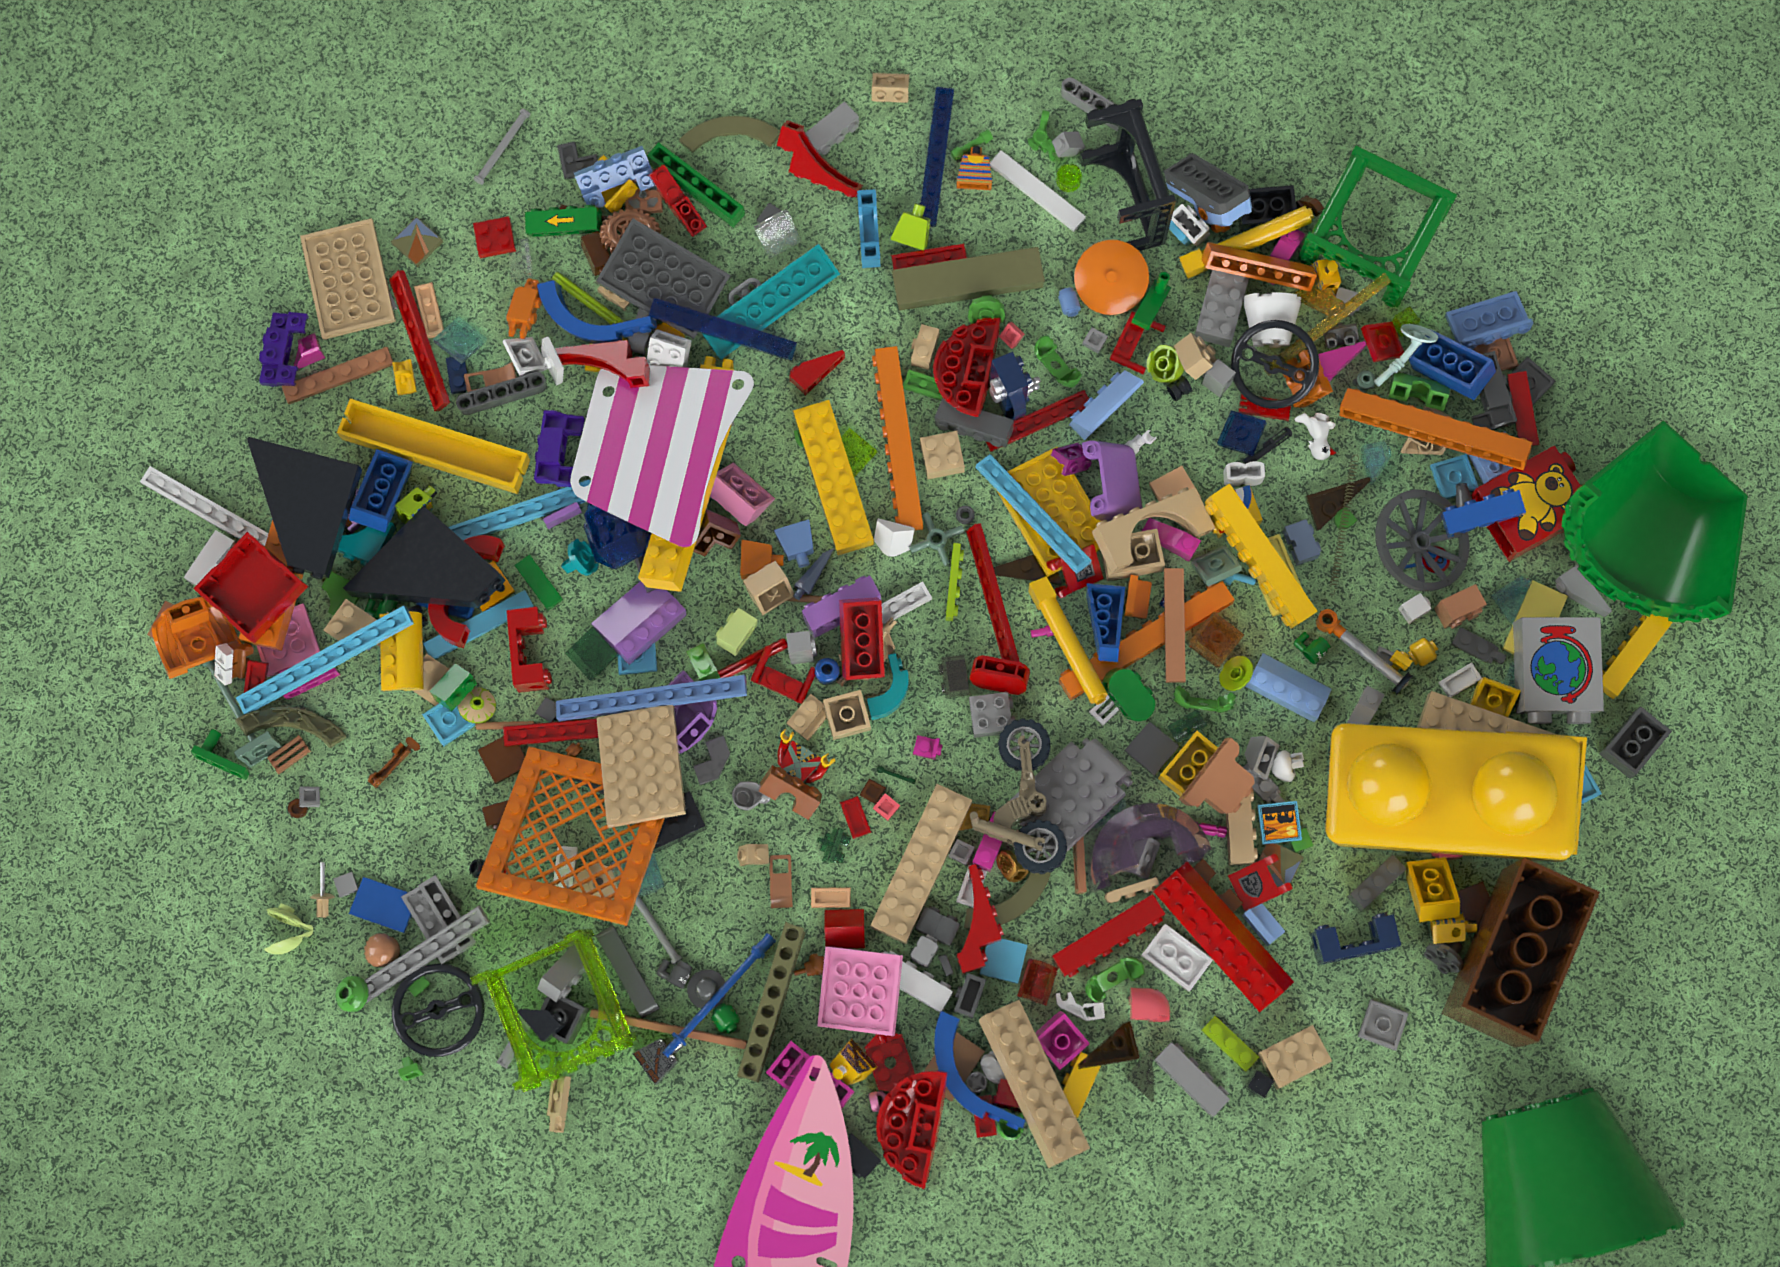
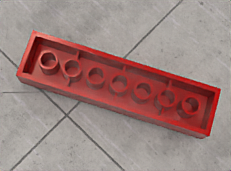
[1153,861,1294,1012]

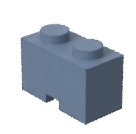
[1282,519,1321,566]

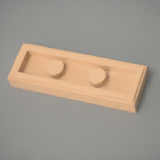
[414,282,445,339]

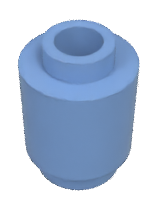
[1058,288,1081,317]

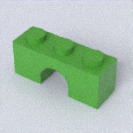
[1388,372,1450,411]

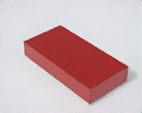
[840,796,871,839]

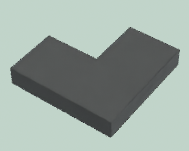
[557,141,598,180]

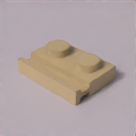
[786,694,827,741]

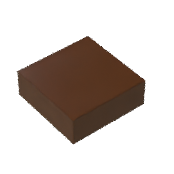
[860,778,886,805]

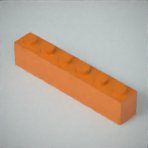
[1202,242,1317,292]

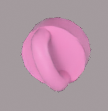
[868,1091,886,1112]

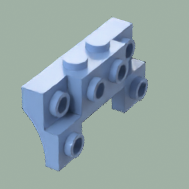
[574,146,655,208]

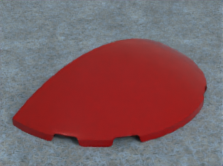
[933,318,1001,417]
[876,1071,947,1189]

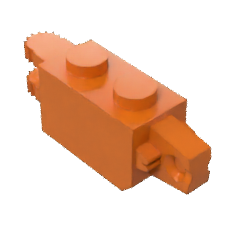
[506,279,542,339]

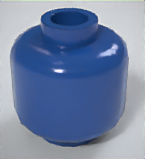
[815,658,840,685]

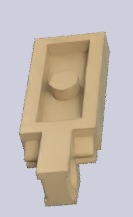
[547,1075,571,1133]

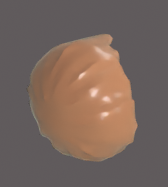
[364,933,400,968]

